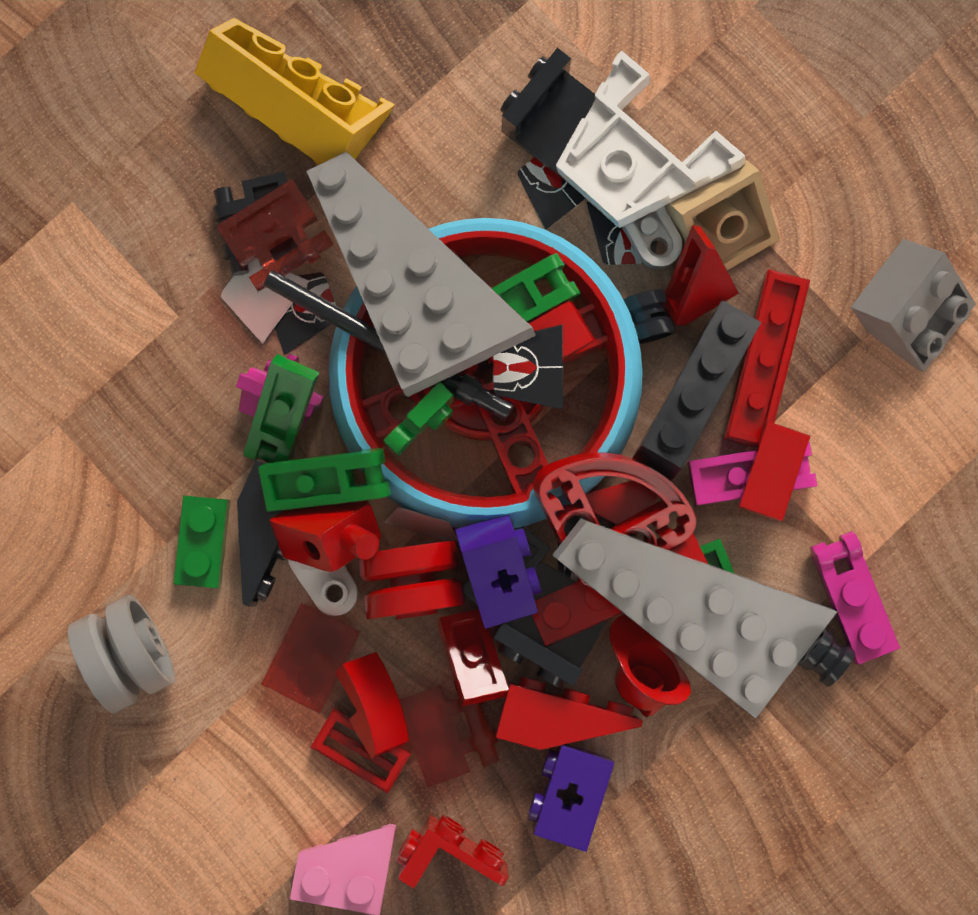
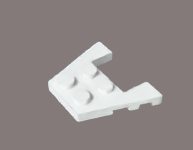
[556,51,745,228]

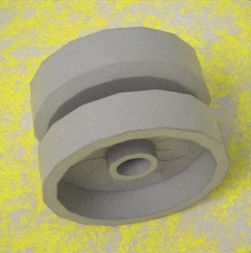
[67,595,175,714]

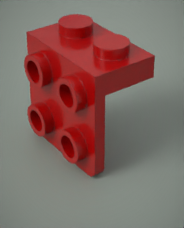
[396,815,509,889]

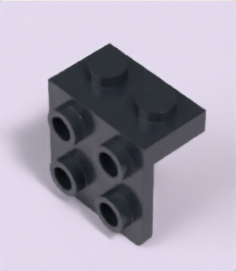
[500,47,595,181]
[494,563,608,688]

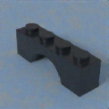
[632,300,761,481]

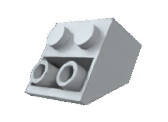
[850,239,976,372]

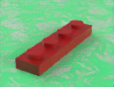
[532,533,708,647]

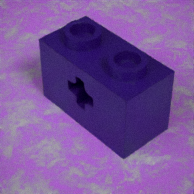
[455,515,542,629]
[527,744,614,852]

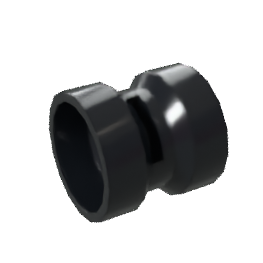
[623,289,675,344]

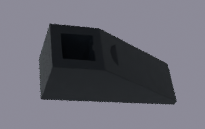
[237,460,285,607]

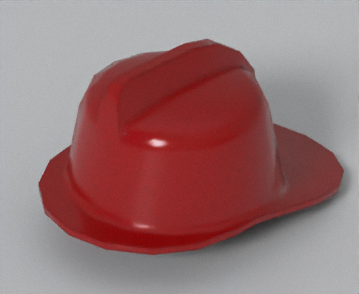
[609,614,691,717]

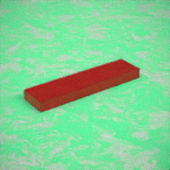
[723,269,810,448]

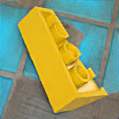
[194,18,395,165]

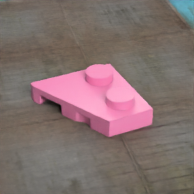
[290,824,397,915]

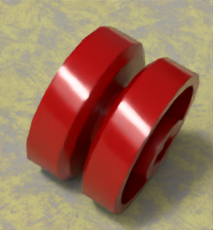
[358,541,465,620]

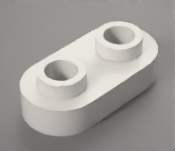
[622,206,682,269]
[288,559,359,616]

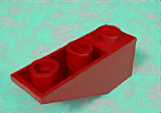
[496,676,643,750]

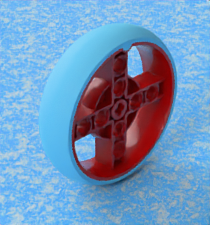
[328,218,643,528]

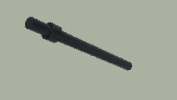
[264,270,514,421]

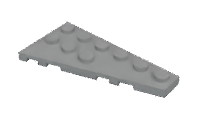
[307,152,536,397]
[552,519,838,718]

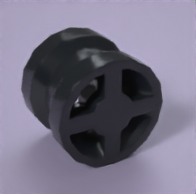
[798,629,855,687]

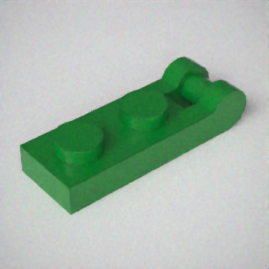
[491,253,581,324]
[243,354,319,463]
[258,448,391,512]

